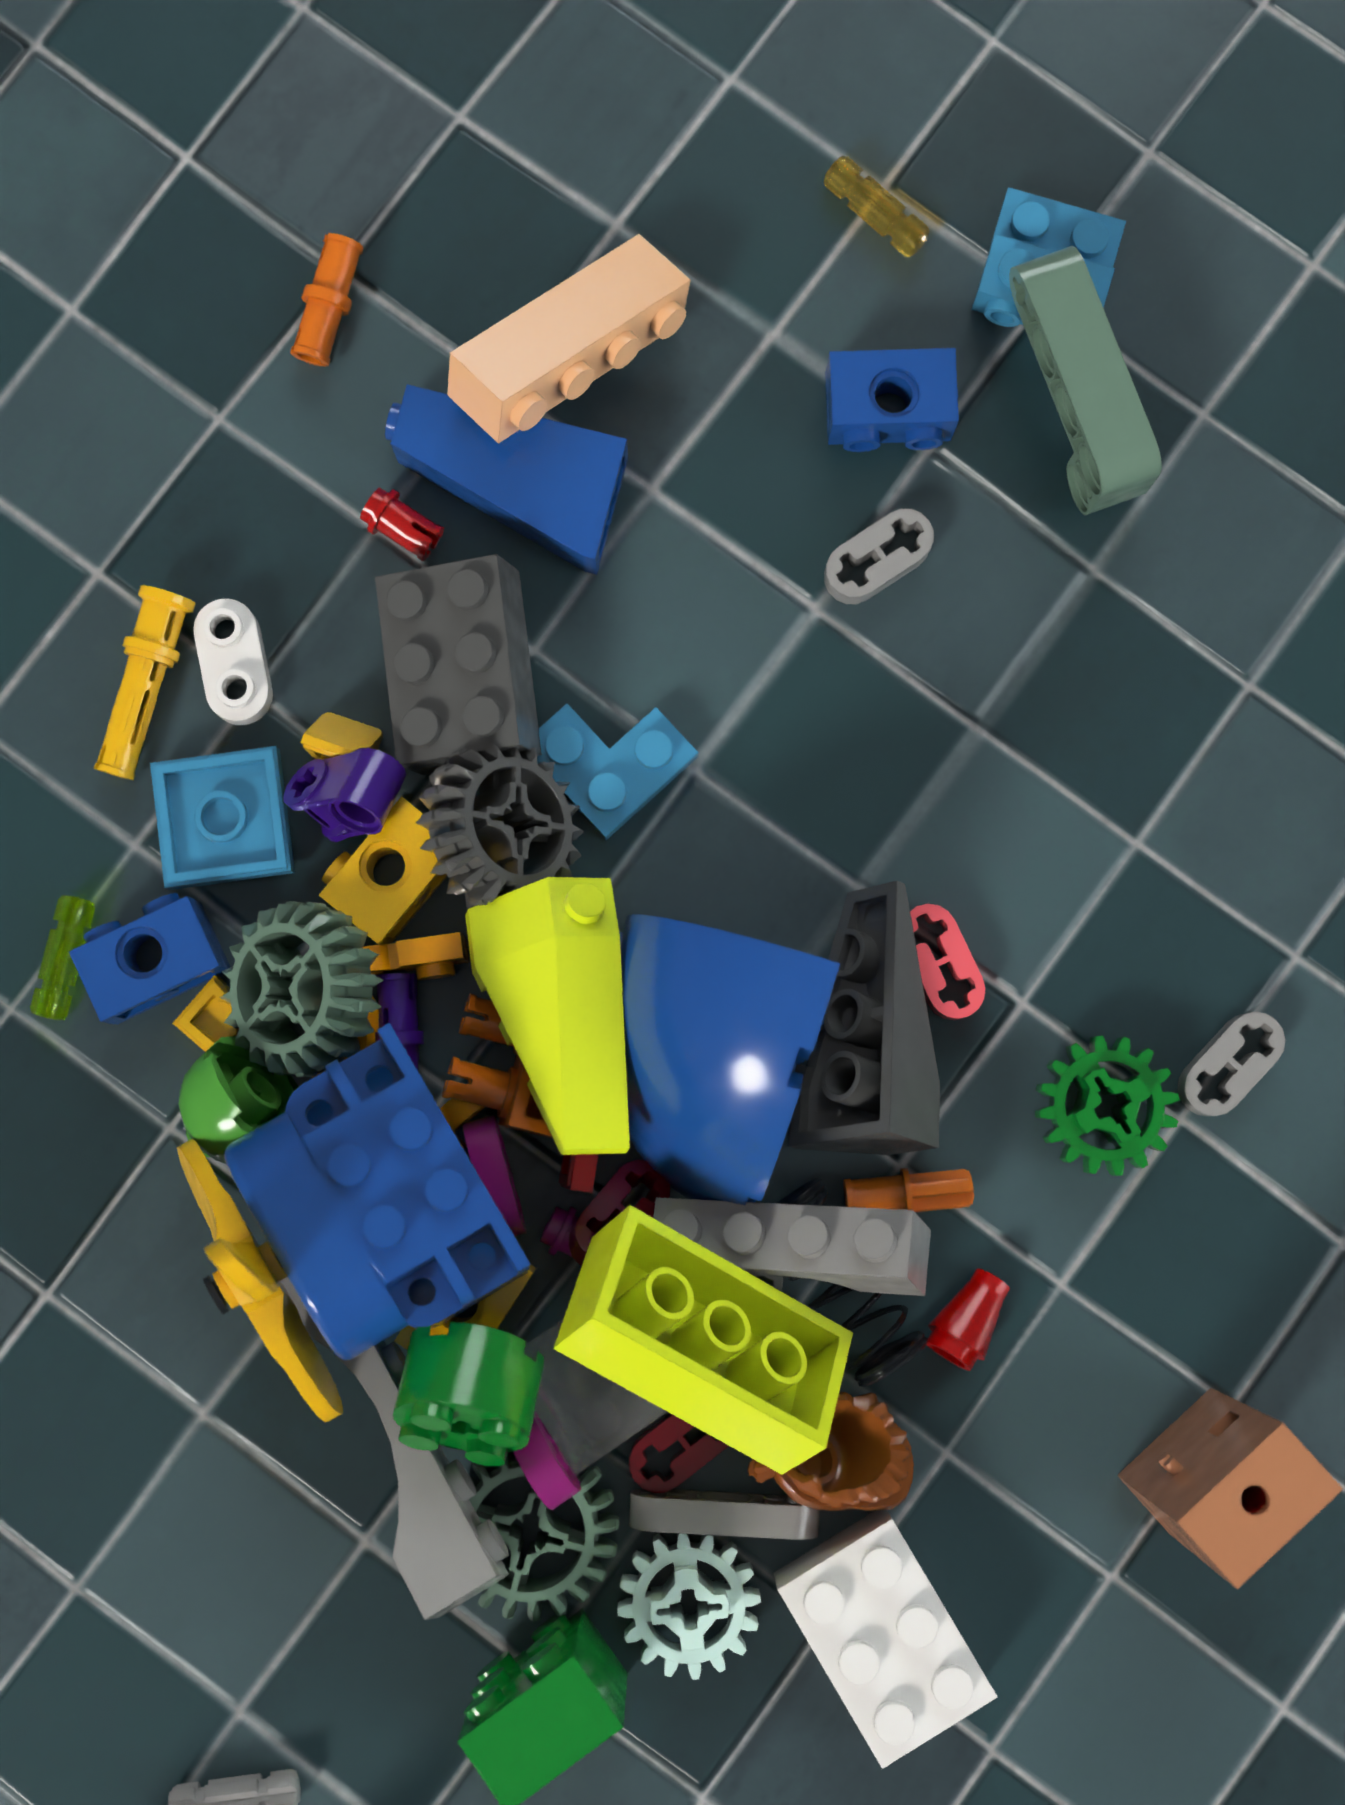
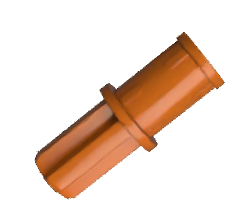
[843,1168,974,1212]

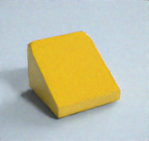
[300,712,383,760]

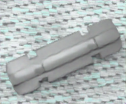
[168,1769,301,1805]

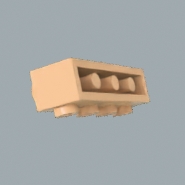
[447,234,691,444]

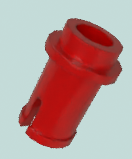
[360,487,444,562]

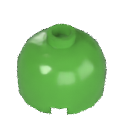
[178,1036,298,1164]

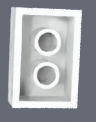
[774,1510,997,1769]

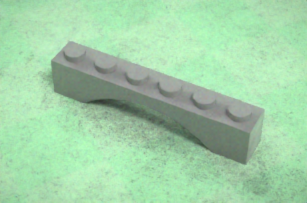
[281,1277,509,1620]

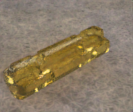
[824,156,930,257]

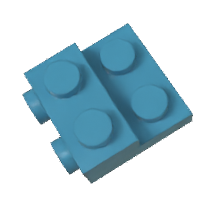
[971,187,1126,327]

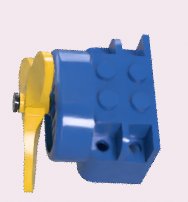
[177,1023,530,1422]

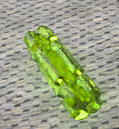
[30,895,95,1020]

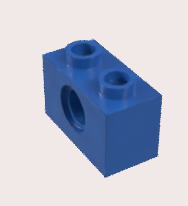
[825,348,959,452]
[69,893,230,1025]

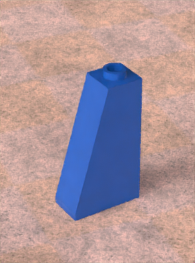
[385,384,628,575]

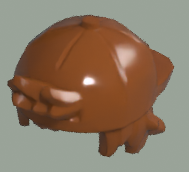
[747,1392,914,1511]

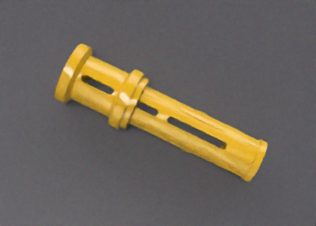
[93,585,196,781]

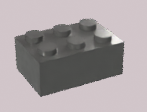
[375,554,542,775]

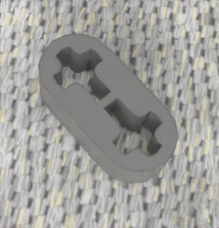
[824,509,934,604]
[1177,1012,1285,1116]

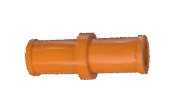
[290,233,364,367]

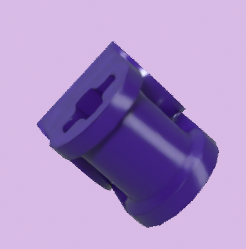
[283,748,407,842]

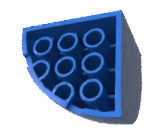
[619,914,840,1205]

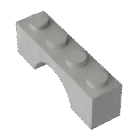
[653,1198,931,1296]

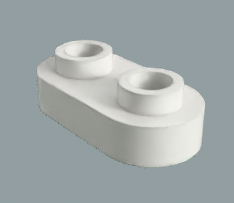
[193,599,273,725]

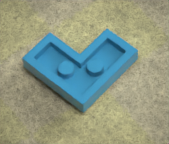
[537,703,699,840]

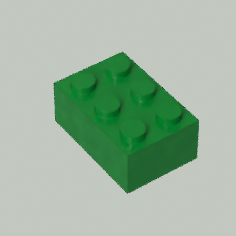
[457,1608,628,1805]

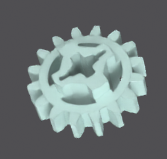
[617,1533,761,1680]

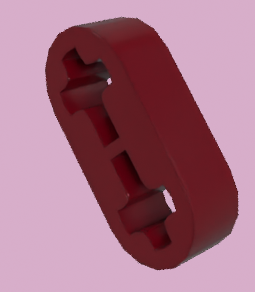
[568,1160,670,1266]
[629,1413,729,1493]

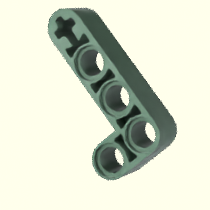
[1009,246,1162,515]

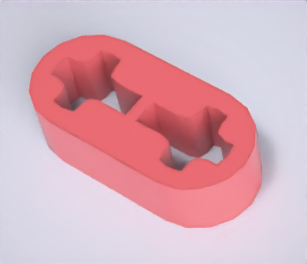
[910,904,986,1020]

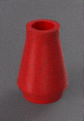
[927,1268,1010,1371]

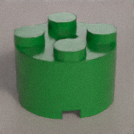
[393,1322,545,1466]

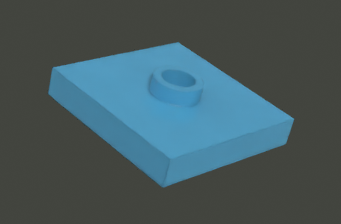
[150,746,295,890]

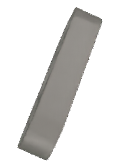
[629,1489,820,1540]

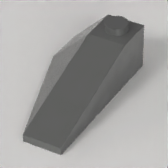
[789,881,940,1155]

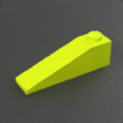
[465,877,630,1155]

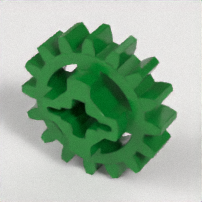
[1035,1035,1179,1176]

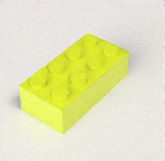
[553,1205,853,1475]

